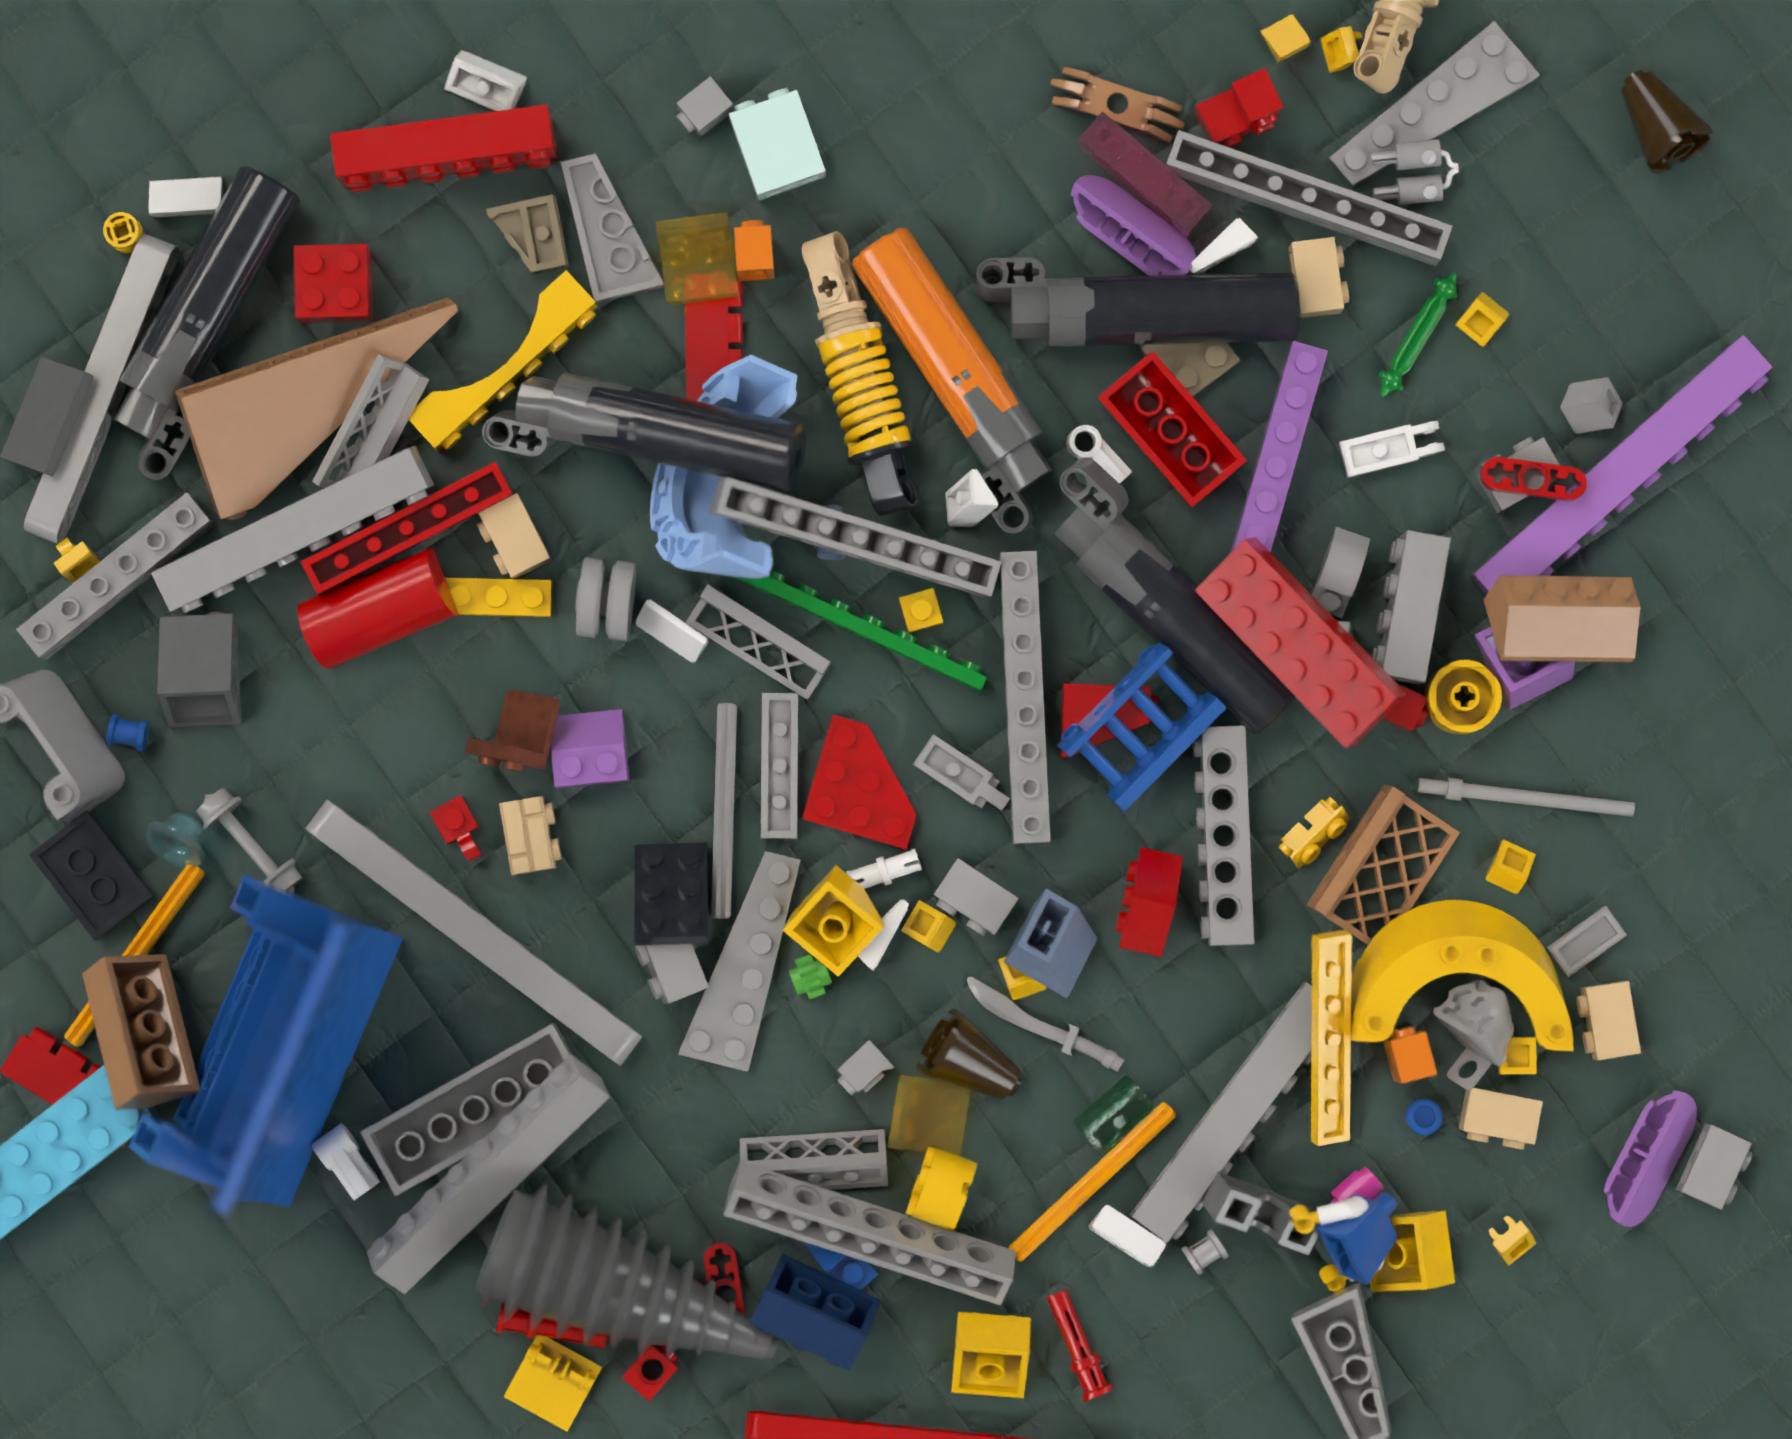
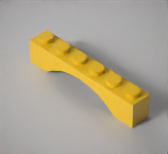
[409,270,598,452]

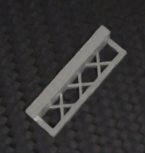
[312,354,429,488]
[685,584,831,700]
[739,1129,888,1190]

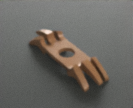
[1050,67,1184,144]

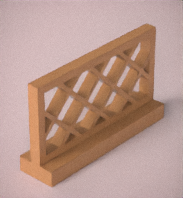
[1306,784,1460,945]

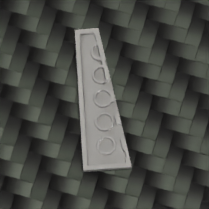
[1328,21,1540,187]
[678,851,801,1072]

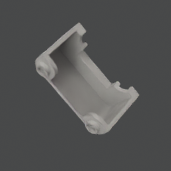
[0,669,125,822]

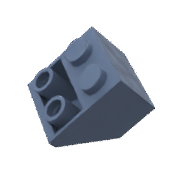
[1004,889,1098,998]

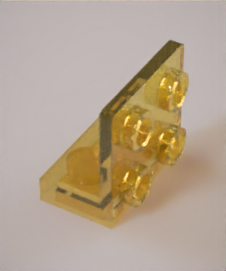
[655,212,738,305]
[888,1074,971,1156]

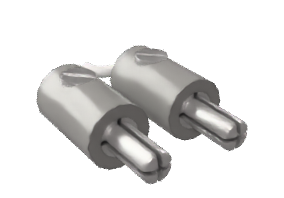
[1371,139,1459,205]

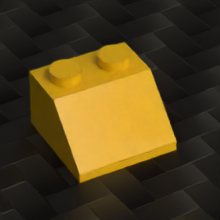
[783,865,885,977]
[1370,1210,1455,1292]
[951,1312,1031,1399]

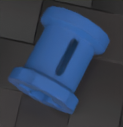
[106,714,150,752]

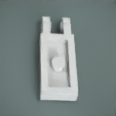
[1339,421,1445,478]

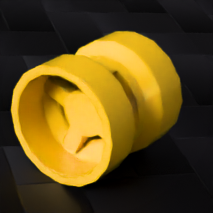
[103,212,145,254]

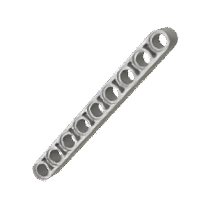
[24,234,179,544]

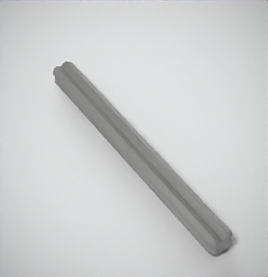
[711,703,737,919]

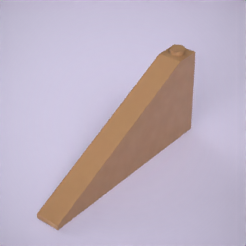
[175,297,458,520]

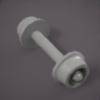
[196,787,303,894]

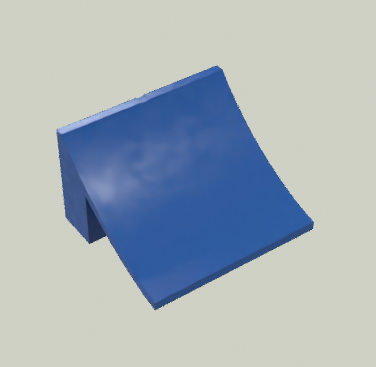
[129,874,403,1214]

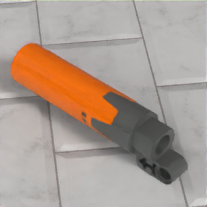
[851,227,1053,533]

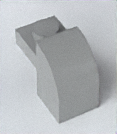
[1311,527,1370,618]

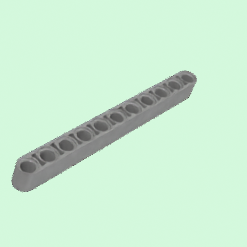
[305,799,643,1066]

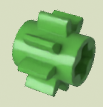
[789,954,832,1000]

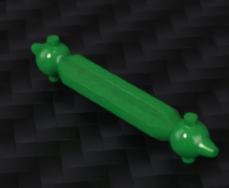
[1379,272,1458,398]

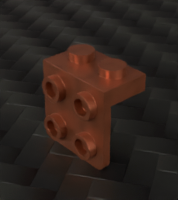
[465,690,560,772]

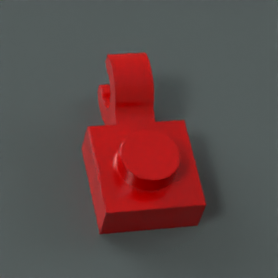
[429,795,482,862]

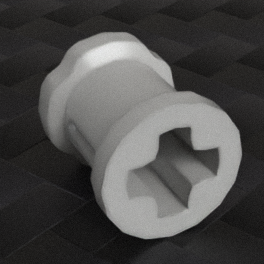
[1181,1229,1229,1276]

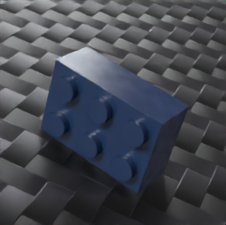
[750,1253,881,1371]

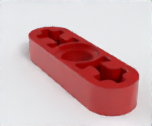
[1480,457,1587,501]
[704,1242,746,1316]

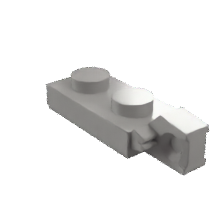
[913,734,1010,811]

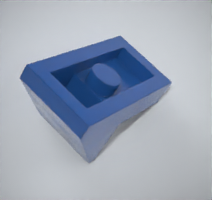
[803,1242,879,1290]

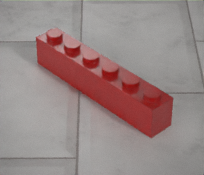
[301,462,513,595]

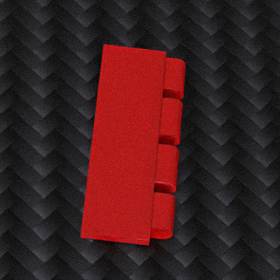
[685,275,744,401]
[0,1026,126,1148]

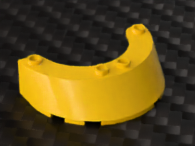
[1351,900,1573,1051]

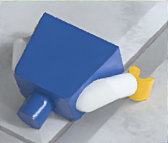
[1289,1192,1398,1292]

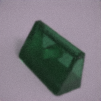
[1073,1075,1156,1155]

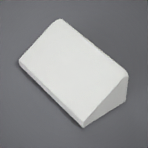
[444,51,527,111]
[148,177,223,218]
[945,469,998,527]
[636,599,709,663]
[1088,1205,1166,1267]

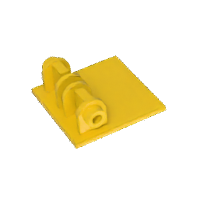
[503,1335,602,1431]

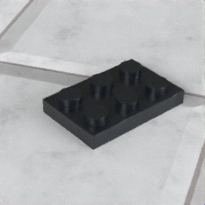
[29,810,155,941]
[634,842,708,946]

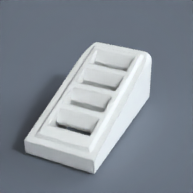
[1186,218,1258,275]
[858,899,909,971]

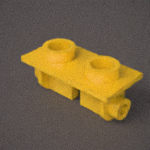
[1278,797,1350,869]

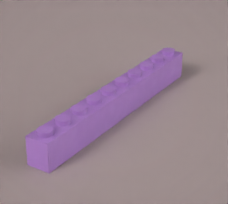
[1470,335,1772,595]

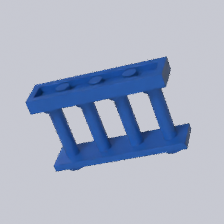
[1057,642,1227,812]

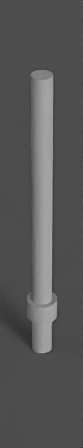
[1417,778,1635,817]

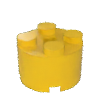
[1424,660,1502,735]
[905,1146,977,1231]

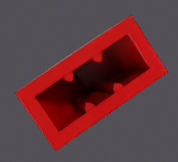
[1060,684,1158,758]

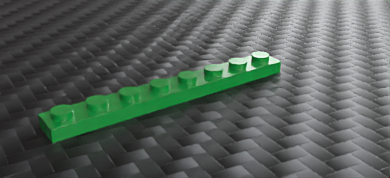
[731,570,987,692]

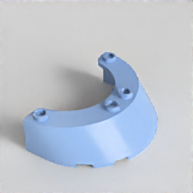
[650,355,797,579]

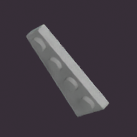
[561,154,665,303]

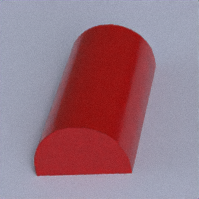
[1097,351,1247,508]
[297,548,459,669]

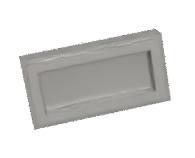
[1546,906,1627,977]

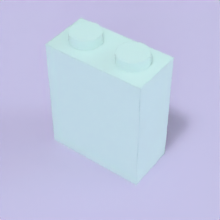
[729,88,826,201]

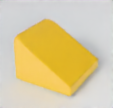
[1261,14,1311,63]
[1455,292,1509,347]
[1485,839,1536,894]
[901,900,956,953]
[998,957,1046,1001]

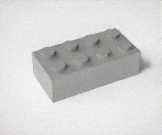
[1371,530,1451,686]

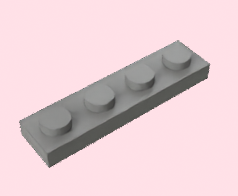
[761,693,798,839]

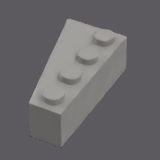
[1291,1282,1392,1439]

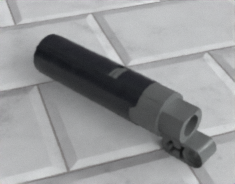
[976,257,1300,347]

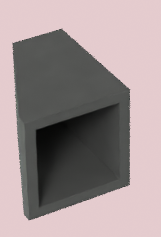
[157,611,241,728]

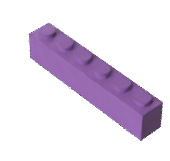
[1230,341,1328,553]

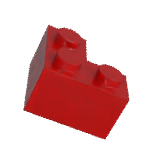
[1194,68,1283,148]
[1115,847,1183,957]

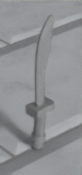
[967,977,1125,1072]

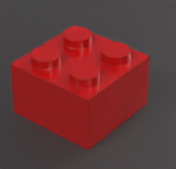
[294,244,373,324]

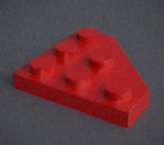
[802,715,917,850]

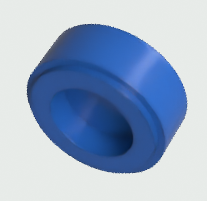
[1405,1098,1443,1135]

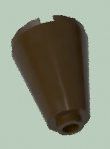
[1621,70,1713,174]
[917,1009,1022,1099]

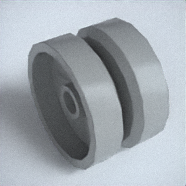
[575,557,637,642]

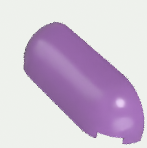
[1071,175,1196,276]
[1604,1091,1697,1227]

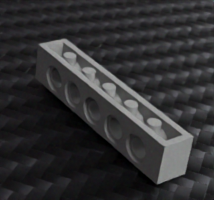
[16,492,216,660]
[1193,726,1254,946]

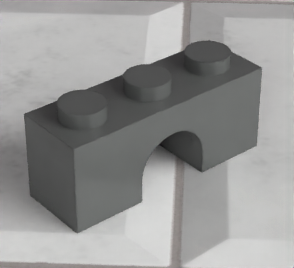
[1202,1172,1321,1255]

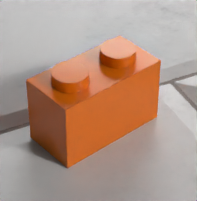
[734,220,775,281]
[1383,1025,1437,1084]

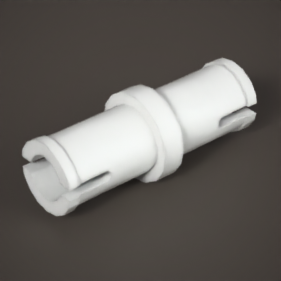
[846,848,922,889]

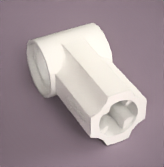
[1066,425,1132,484]
[312,1123,380,1200]

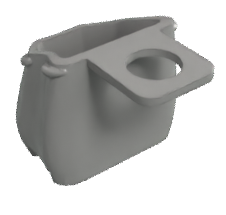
[1434,979,1514,1090]

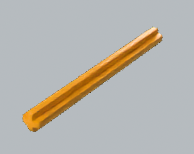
[64,863,205,1047]
[1008,1102,1176,1262]

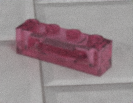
[1077,111,1212,238]

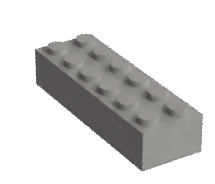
[360,1023,573,1196]

